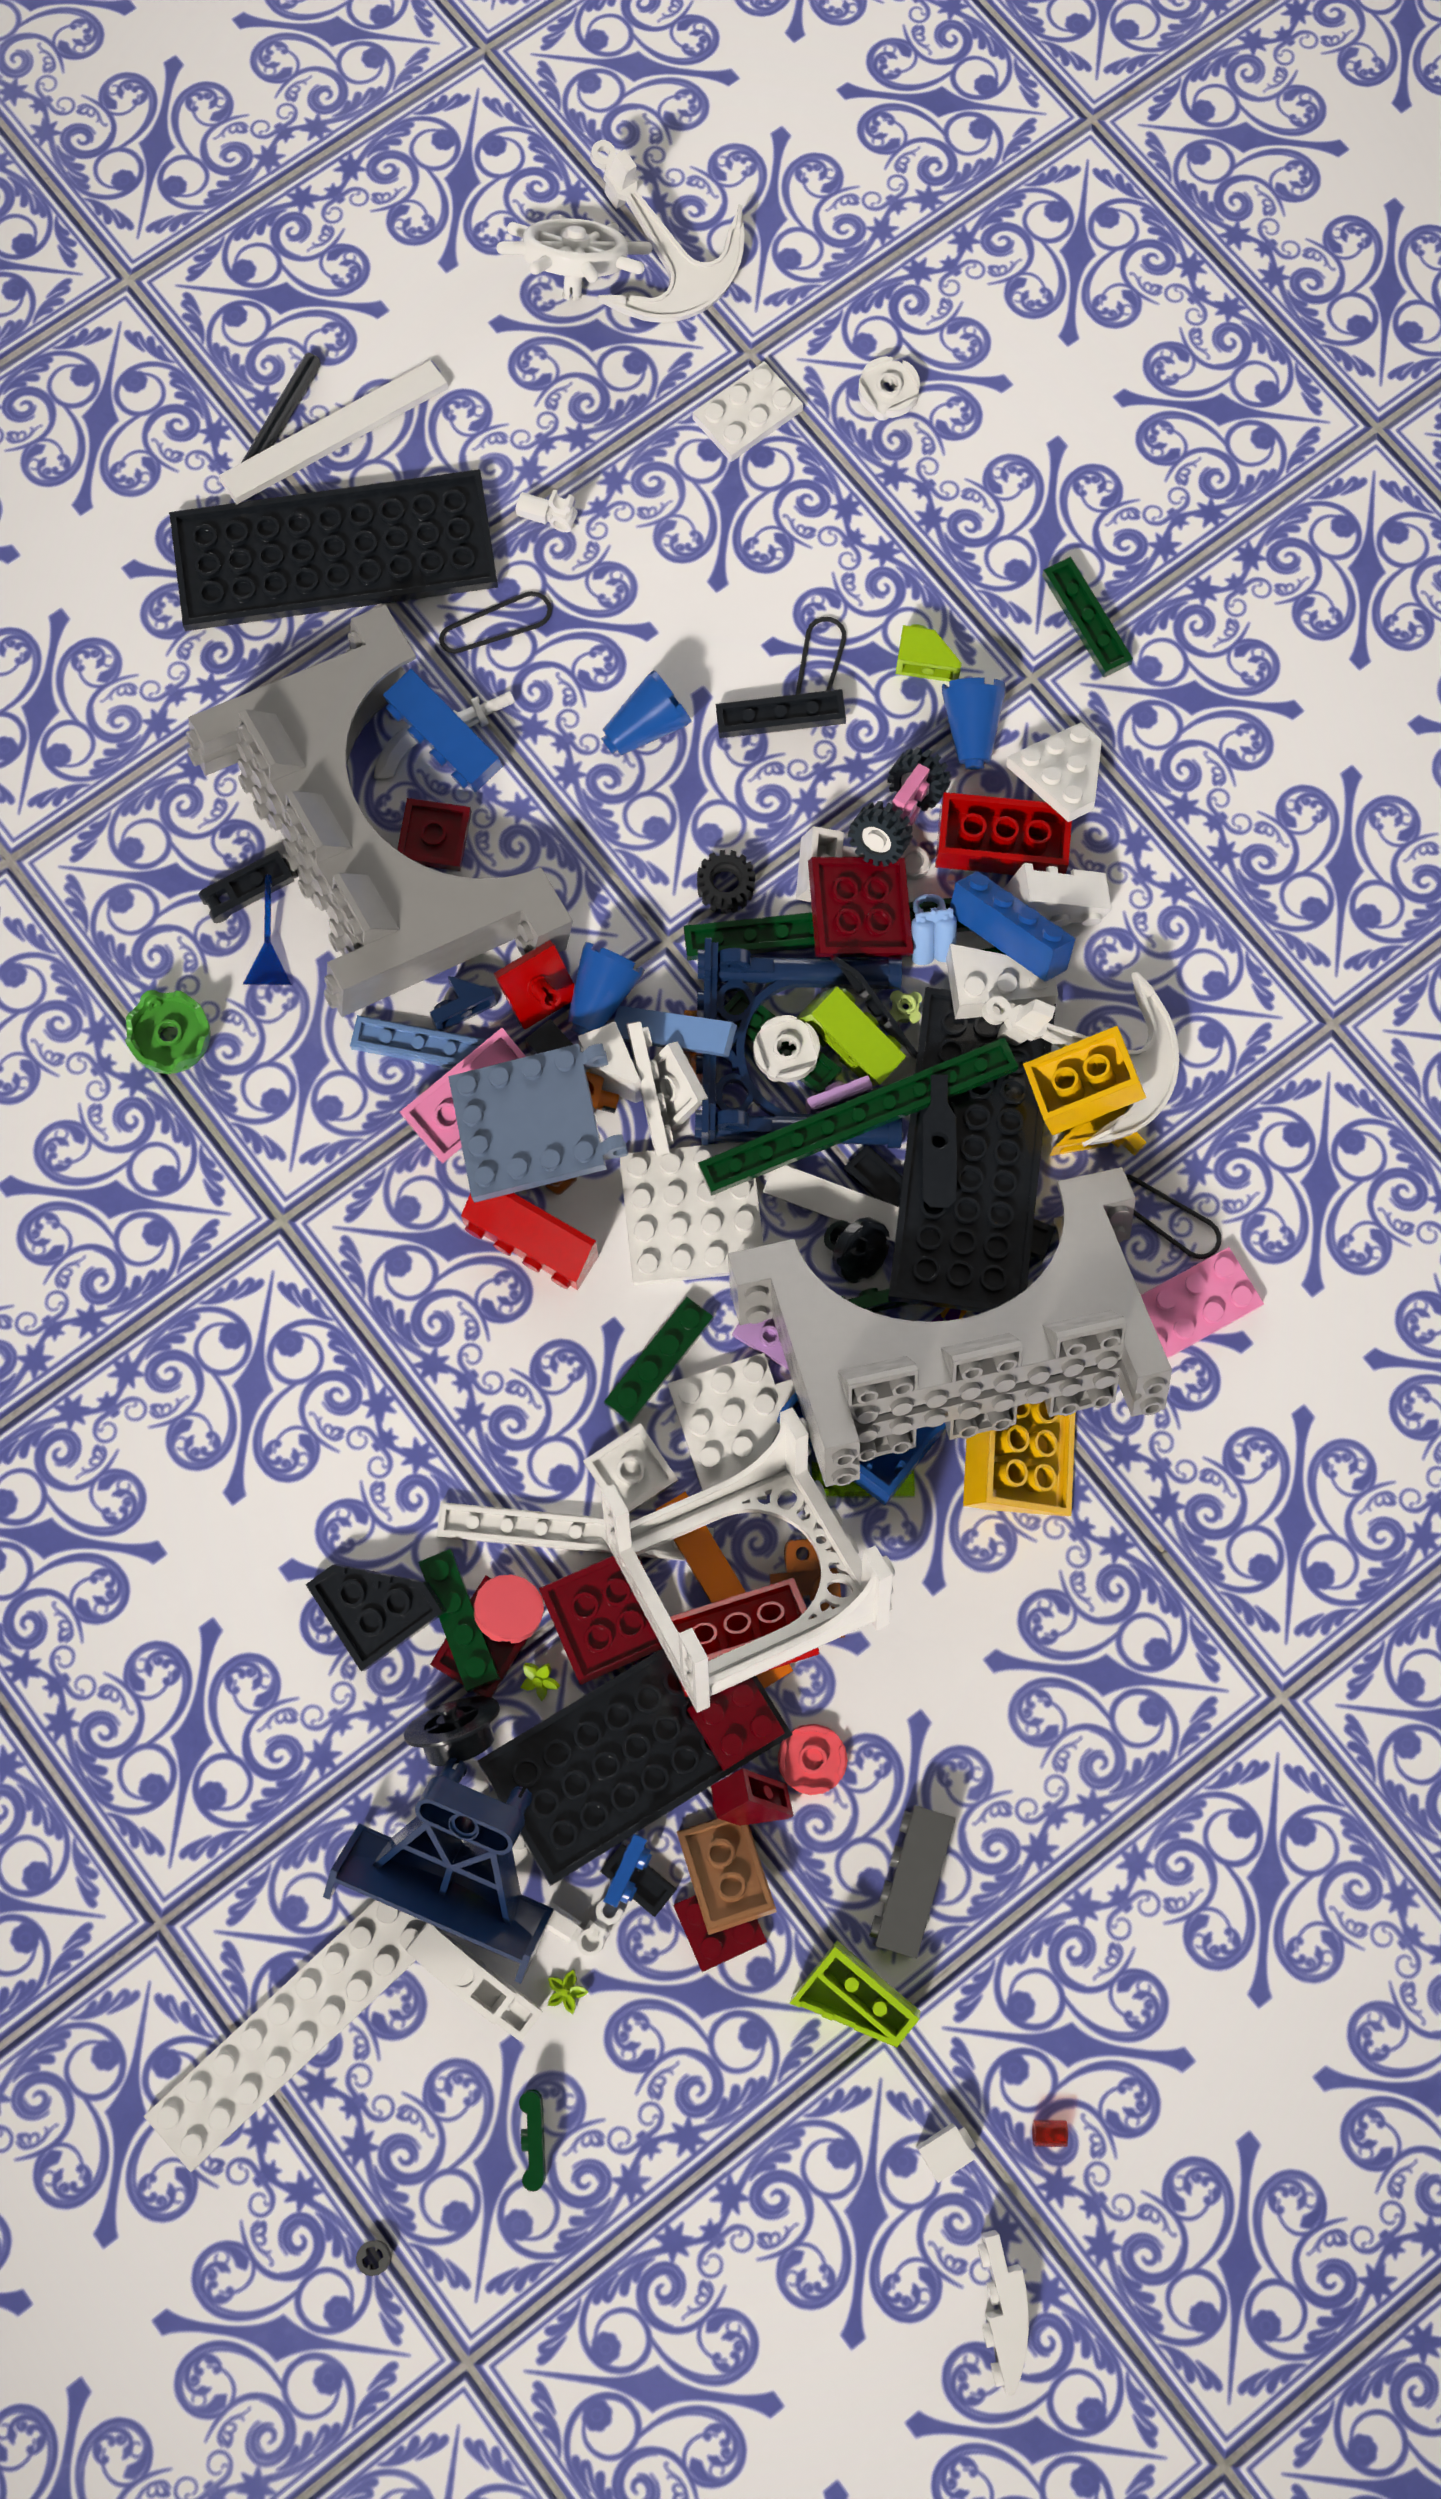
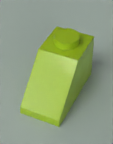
[895,624,962,682]

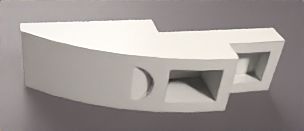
[405,1922,543,2042]
[977,2230,1029,2396]

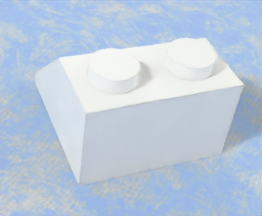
[578,1022,642,1103]

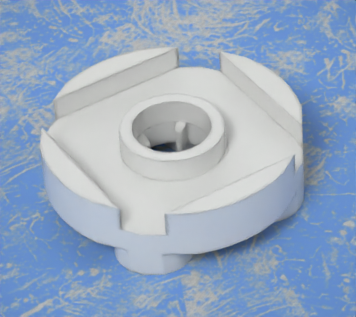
[858,356,920,421]
[753,1015,820,1082]

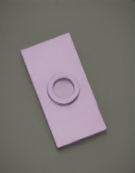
[805,1075,873,1114]
[732,1319,789,1370]

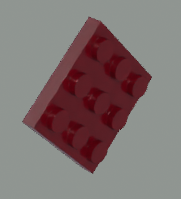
[808,857,913,957]
[539,1555,662,1685]

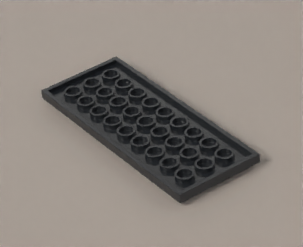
[169,469,498,631]
[888,987,1056,1313]

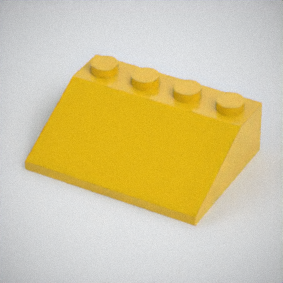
[963,1400,1076,1516]

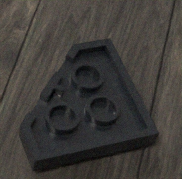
[306,1564,447,1672]

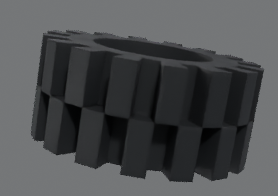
[697,850,755,914]

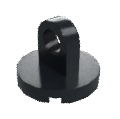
[824,1217,890,1283]

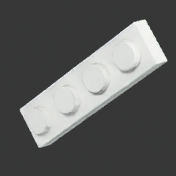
[626,1021,674,1156]

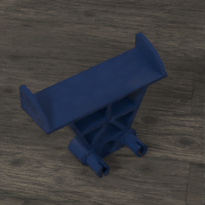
[323,1758,554,1984]

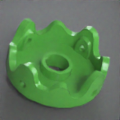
[125,990,211,1074]

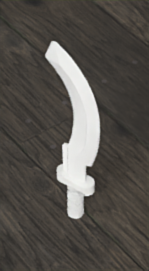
[374,691,515,780]

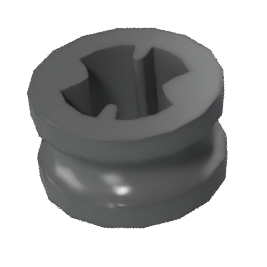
[356,2240,391,2276]

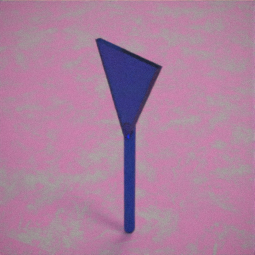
[243,874,292,985]

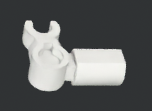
[516,489,578,532]
[546,1899,623,1956]

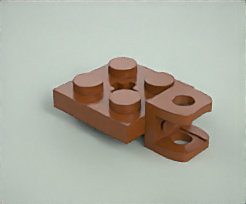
[769,1538,845,1638]

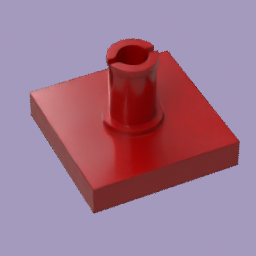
[493,940,575,1030]

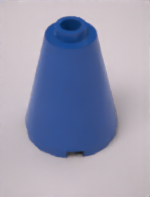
[601,670,692,756]
[942,677,1006,770]
[567,942,645,1035]

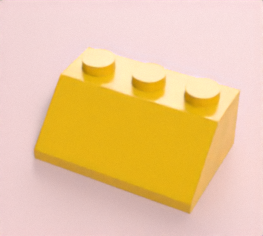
[1023,1026,1147,1136]

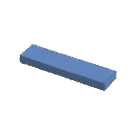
[614,1006,737,1057]
[350,1015,486,1068]

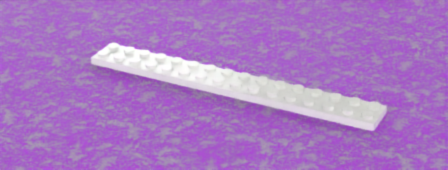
[144,1790,530,2172]

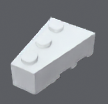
[1003,863,1112,927]
[946,944,1058,1019]

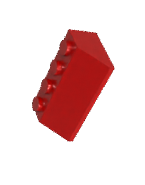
[461,1192,599,1290]
[670,1578,820,1697]

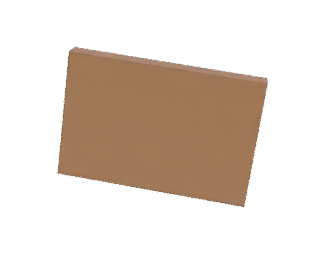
[677,1818,777,1935]

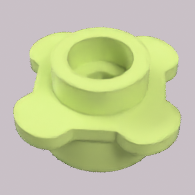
[889,990,922,1023]

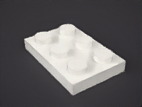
[693,361,803,462]

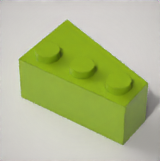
[797,986,906,1087]
[789,1940,921,2048]

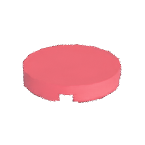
[474,1574,544,1643]
[777,1724,848,1795]

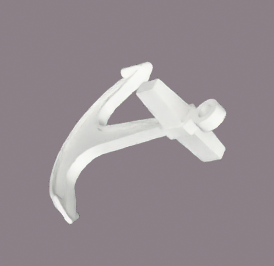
[590,140,744,323]
[982,971,1179,1147]

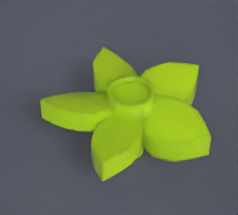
[520,1663,561,1701]
[547,1969,589,2014]

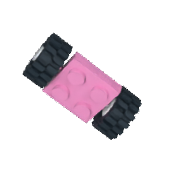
[848,747,951,867]

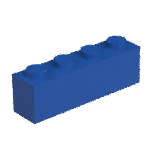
[383,669,503,793]
[950,871,1076,982]

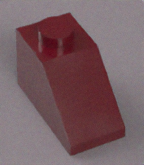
[711,1768,794,1826]

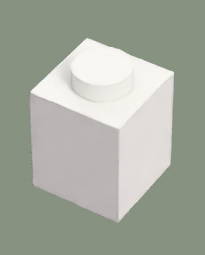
[916,2123,976,2183]

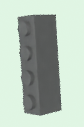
[869,1805,956,1959]

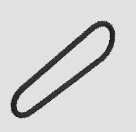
[439,591,552,654]
[795,617,846,695]
[1126,1174,1221,1259]

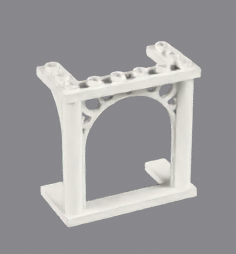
[601,1407,895,1713]

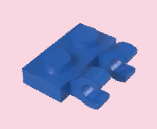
[603,1834,653,1908]

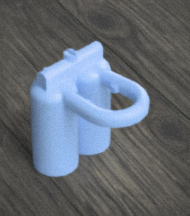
[911,894,957,965]

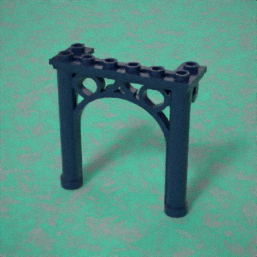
[695,938,902,1148]

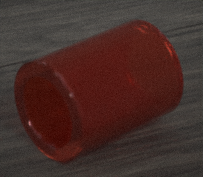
[1032,2120,1068,2147]

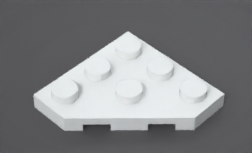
[1006,722,1102,822]

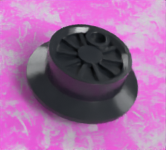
[404,1696,500,1766]

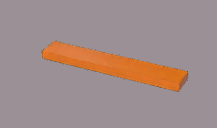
[655,1491,793,1689]

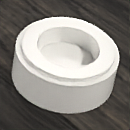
[901,846,930,880]

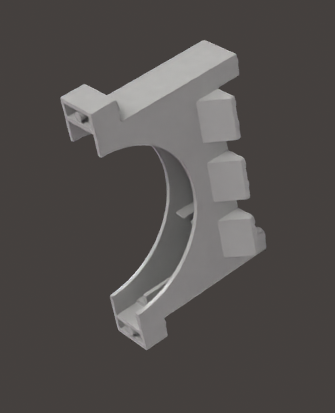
[186,604,573,1017]
[728,1167,1172,1487]

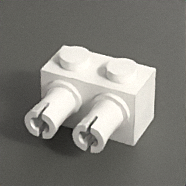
[796,826,865,902]

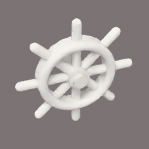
[496,214,653,301]

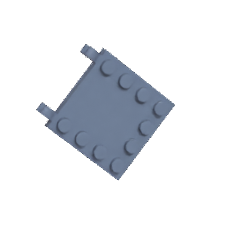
[448,1043,628,1203]

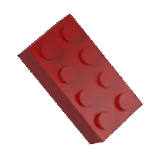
[935,792,1072,875]

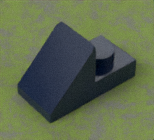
[429,976,497,1031]

